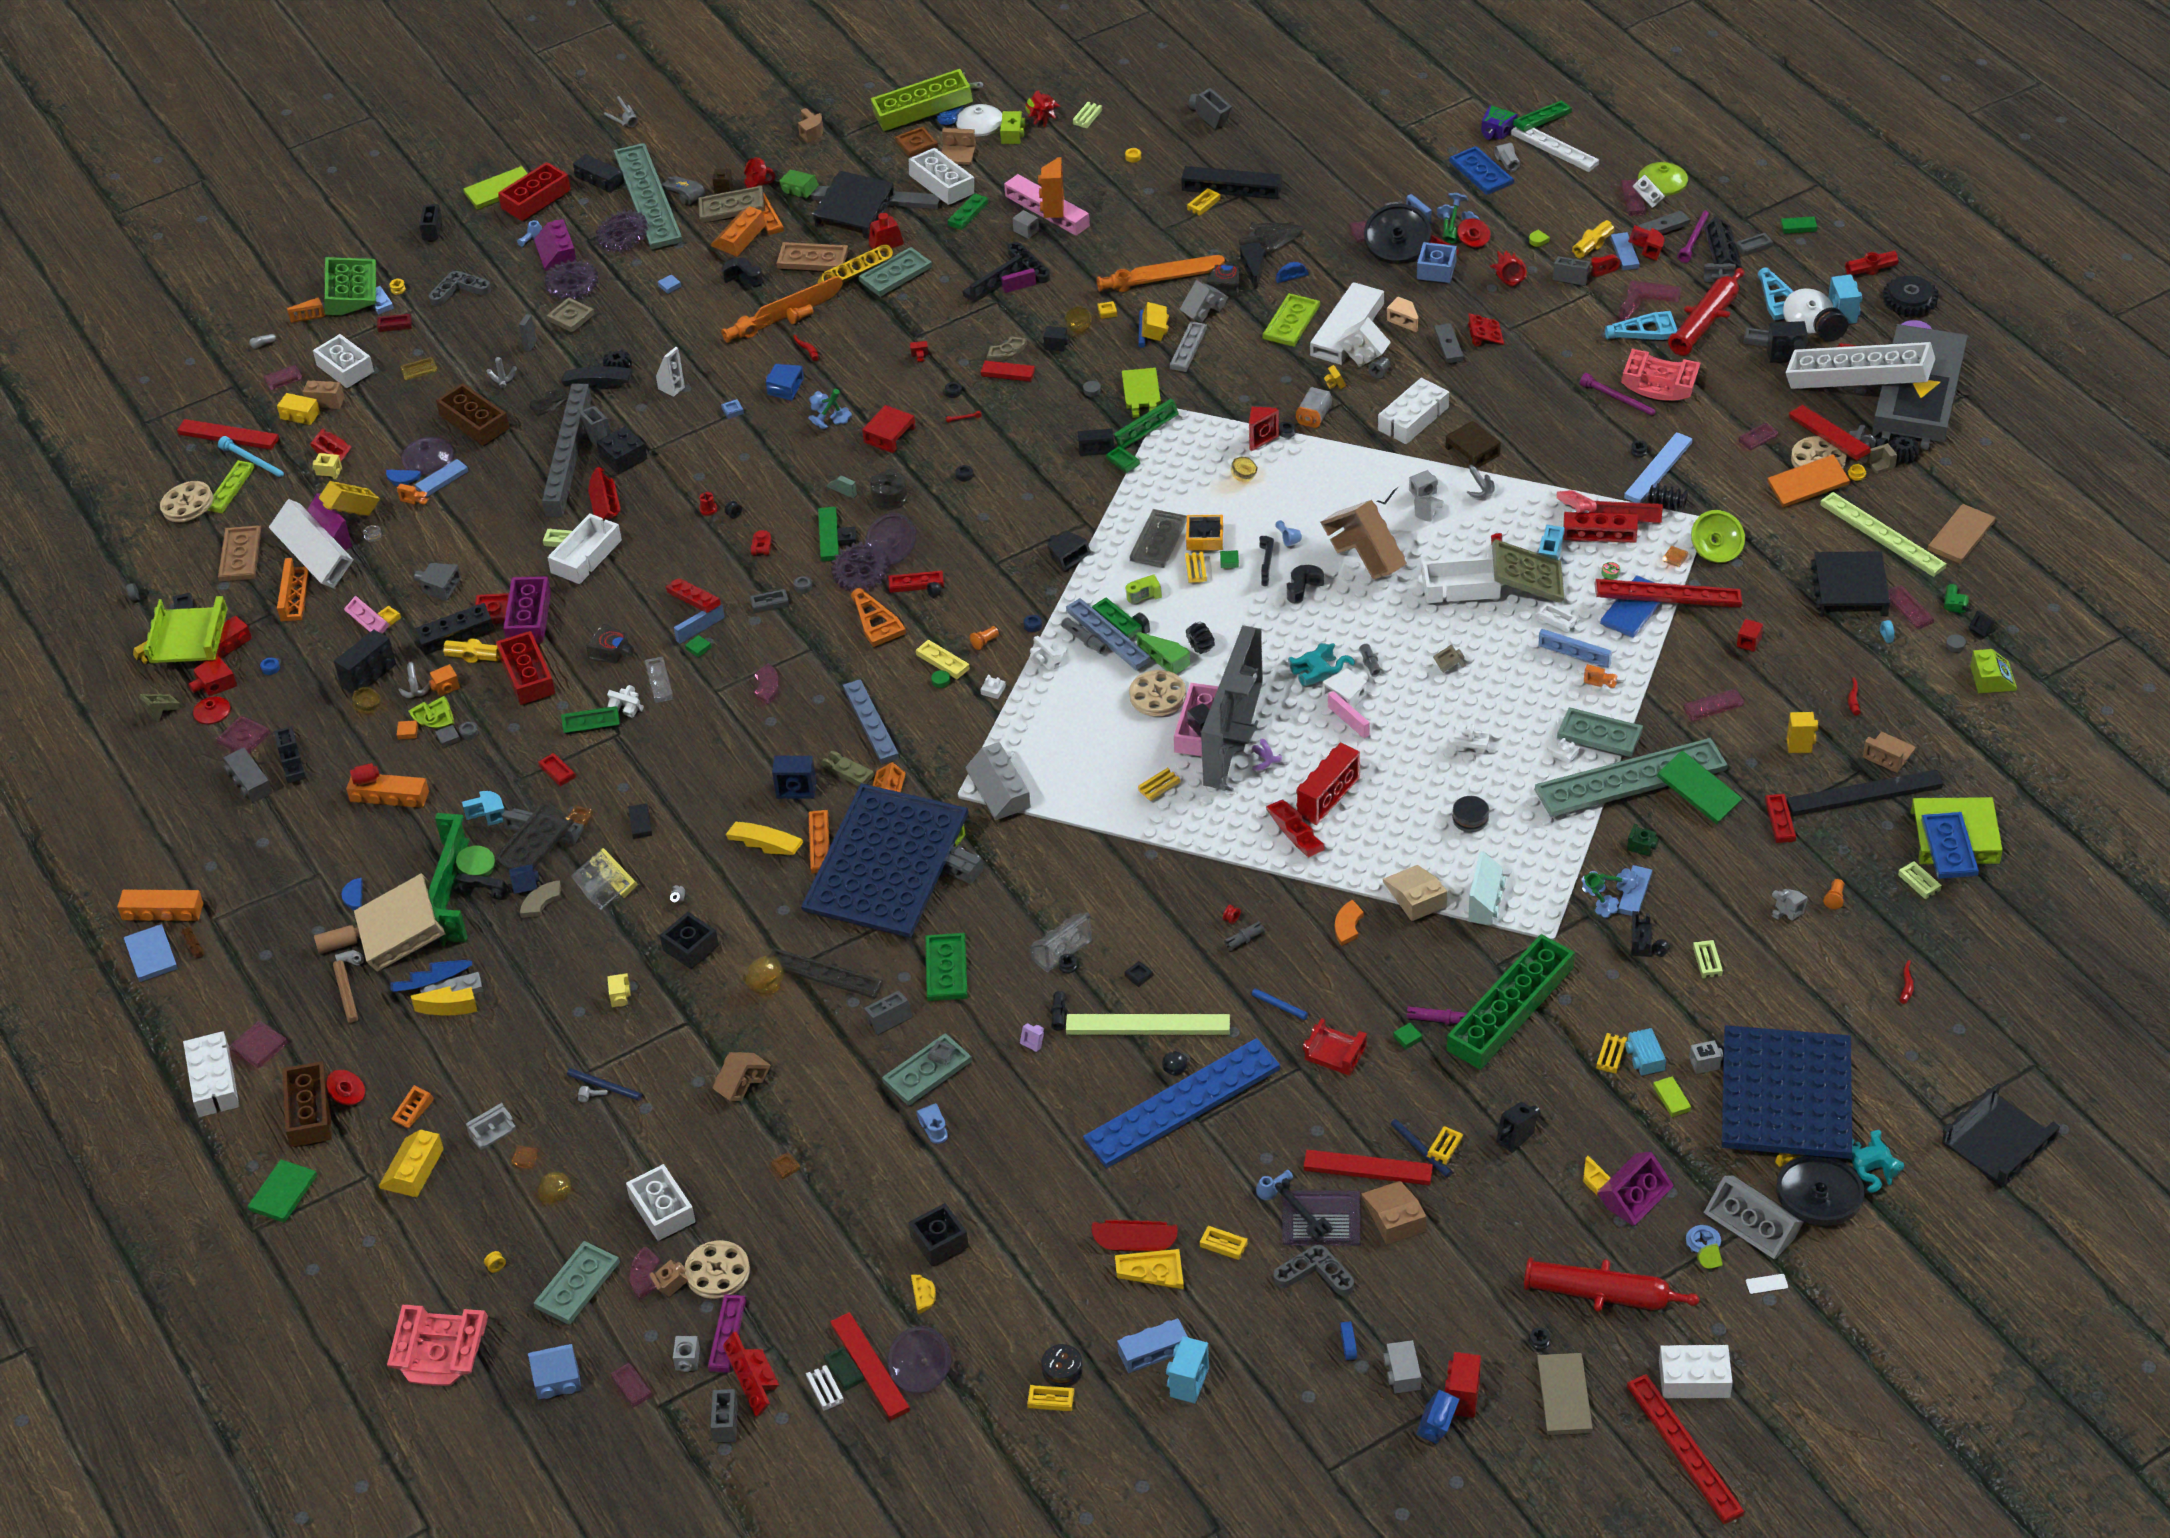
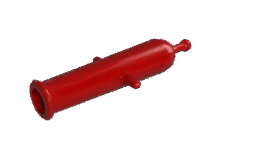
[1668,268,1745,356]
[1524,1257,1699,1312]

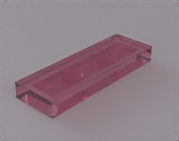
[1621,179,1646,216]
[1628,281,1681,302]
[1888,585,1934,630]
[1683,688,1744,721]

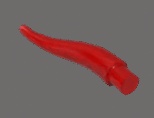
[793,335,819,361]
[1848,677,1861,716]
[1899,960,1914,1004]

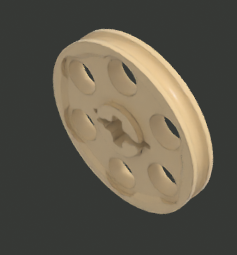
[1791,436,1846,468]
[160,481,213,522]
[1129,670,1186,716]
[685,1240,750,1299]

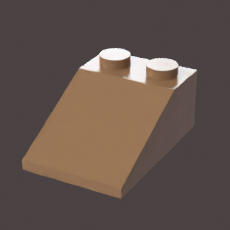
[1361,1181,1426,1245]

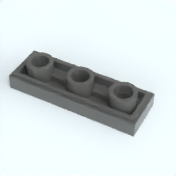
[1638,210,1690,234]
[1434,323,1463,363]

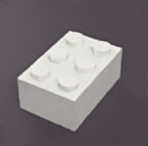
[313,334,374,388]
[626,1164,695,1241]
[1659,1345,1732,1398]

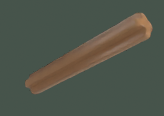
[333,960,358,1023]

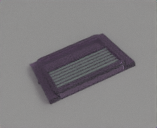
[1282,1191,1361,1246]

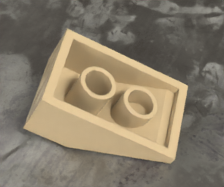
[1383,865,1447,921]

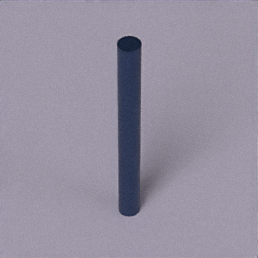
[567,1068,642,1101]
[1391,1119,1452,1178]

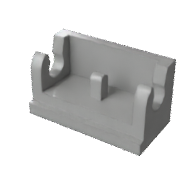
[466,1103,516,1150]

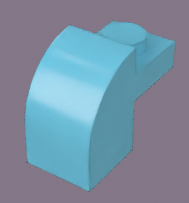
[1538,524,1565,560]
[462,791,505,826]

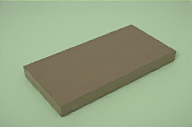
[698,186,765,223]
[1537,1353,1593,1435]

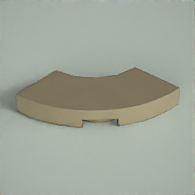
[987,337,1027,362]
[520,880,561,918]

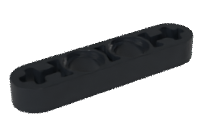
[1008,242,1050,283]

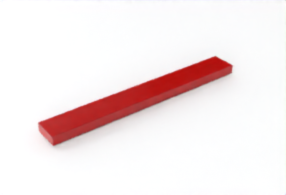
[1594,579,1743,608]
[1627,1374,1744,1525]

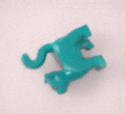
[1288,643,1355,686]
[1850,1130,1904,1193]

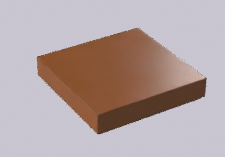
[895,126,938,158]

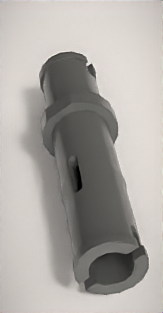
[1061,617,1107,654]

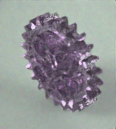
[596,209,648,252]
[544,259,599,299]
[831,541,890,592]

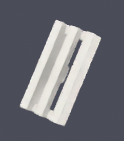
[1536,602,1578,633]
[806,1365,844,1411]

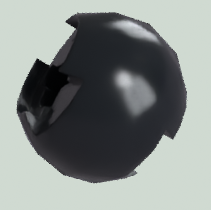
[1162,1051,1188,1076]

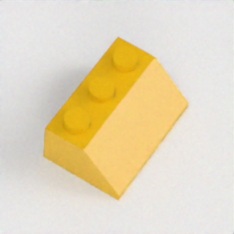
[379,1130,444,1198]

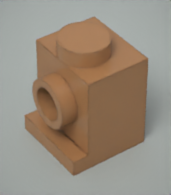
[649,1260,689,1297]

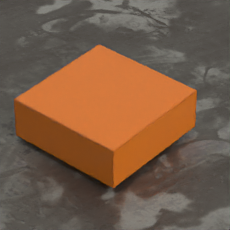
[397,720,418,740]

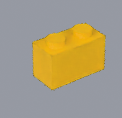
[1142,302,1169,341]
[277,393,320,425]
[1786,712,1818,753]

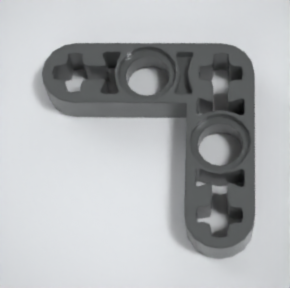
[429,271,491,306]
[1274,1245,1354,1296]

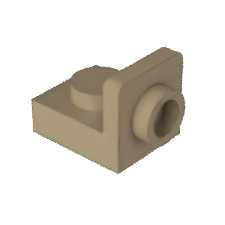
[1433,644,1466,673]

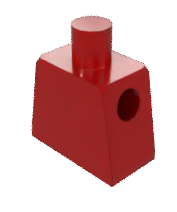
[869,213,904,250]
[188,654,237,696]

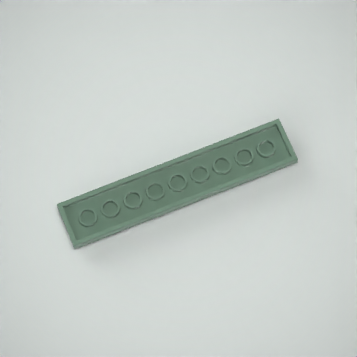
[614,143,683,249]
[1534,738,1728,817]

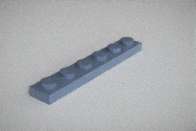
[1066,598,1150,670]
[843,679,899,764]

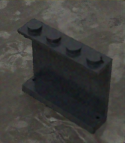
[813,170,895,239]
[1810,551,1890,617]
[1942,1083,2060,1187]

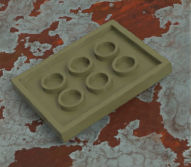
[1492,539,1564,603]

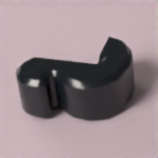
[722,258,763,286]
[1287,565,1324,603]

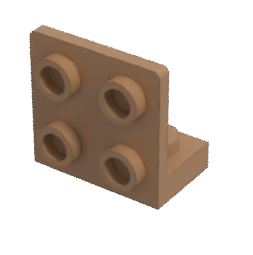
[941,128,976,165]
[1863,732,1916,773]

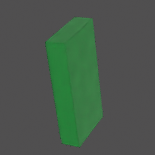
[1781,216,1817,234]
[1106,446,1140,473]

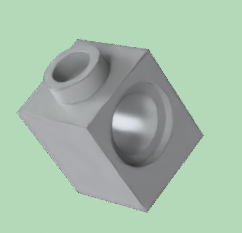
[1409,470,1438,497]
[673,1336,700,1372]

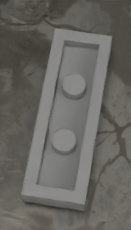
[420,972,483,994]

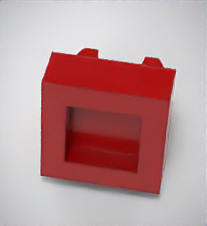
[910,341,928,362]

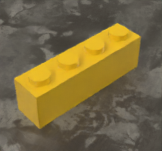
[319,481,380,516]

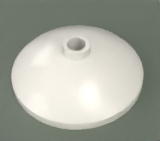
[956,104,1002,137]
[1783,289,1834,335]

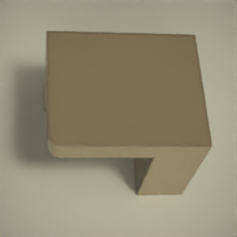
[1867,444,1897,473]

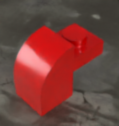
[1628,225,1665,261]

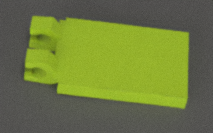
[1122,368,1161,418]

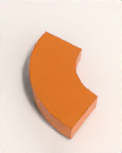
[1335,900,1364,946]

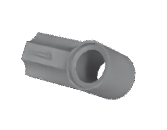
[1494,143,1520,172]

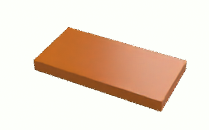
[1767,454,1850,508]

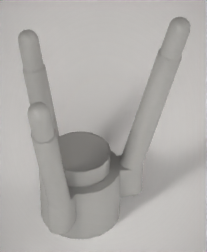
[604,96,639,127]

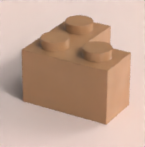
[713,1052,771,1101]

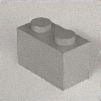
[1383,1340,1421,1393]

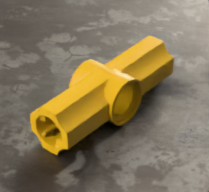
[1572,220,1614,258]
[443,639,500,663]

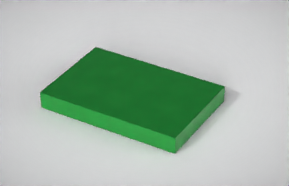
[247,1159,318,1223]

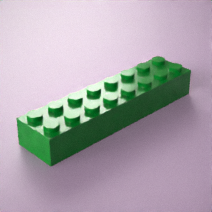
[1447,934,1575,1070]

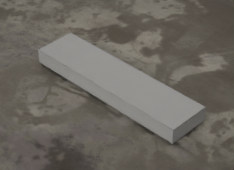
[1170,321,1207,372]

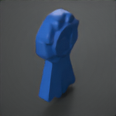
[937,105,964,125]

